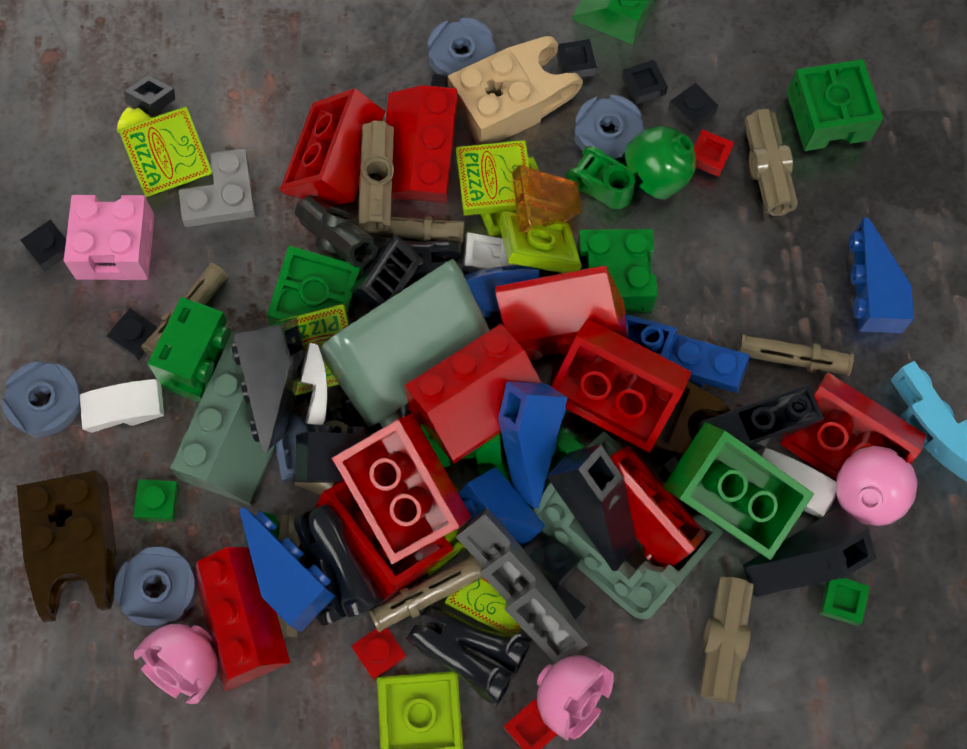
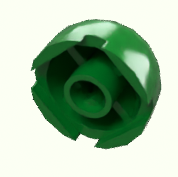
[625,125,696,200]

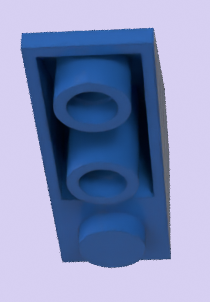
[849,218,914,333]
[498,381,568,508]
[239,506,335,632]

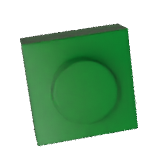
[133,479,180,522]
[819,578,870,626]

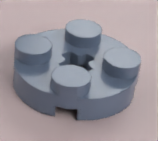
[428,18,495,78]
[574,95,644,162]
[2,361,82,439]
[114,547,197,629]

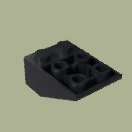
[232,317,305,452]

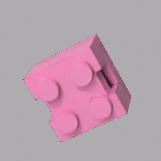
[64,195,155,280]

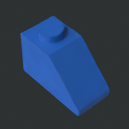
[458,467,545,549]

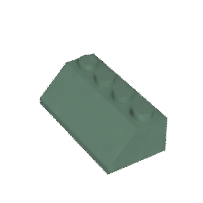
[170,331,298,506]

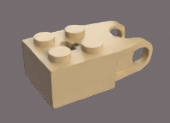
[448,36,583,145]

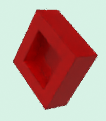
[694,129,734,177]
[351,628,407,681]
[503,699,558,749]

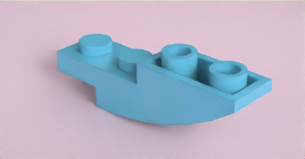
[891,361,967,482]

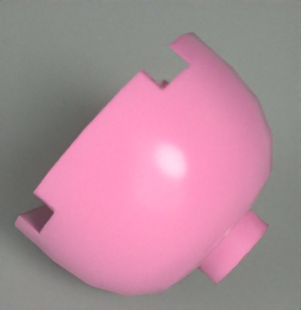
[836,446,918,527]
[134,624,218,704]
[537,655,614,741]

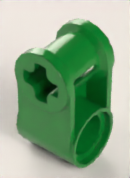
[566,146,635,209]

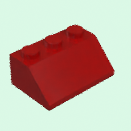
[379,85,458,204]
[279,88,386,207]
[495,265,627,361]
[551,318,692,453]
[404,324,542,464]
[780,373,926,481]
[332,413,472,564]
[610,445,707,567]
[314,481,454,604]
[195,547,290,691]

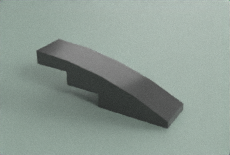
[455,508,589,663]

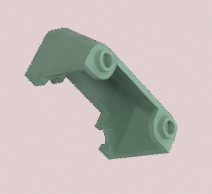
[320,259,490,428]
[533,431,724,619]

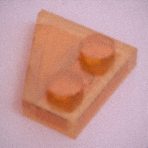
[512,165,582,233]

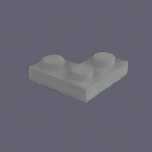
[179,148,256,227]

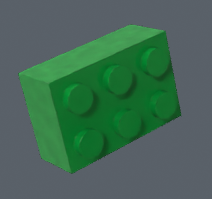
[662,422,814,560]

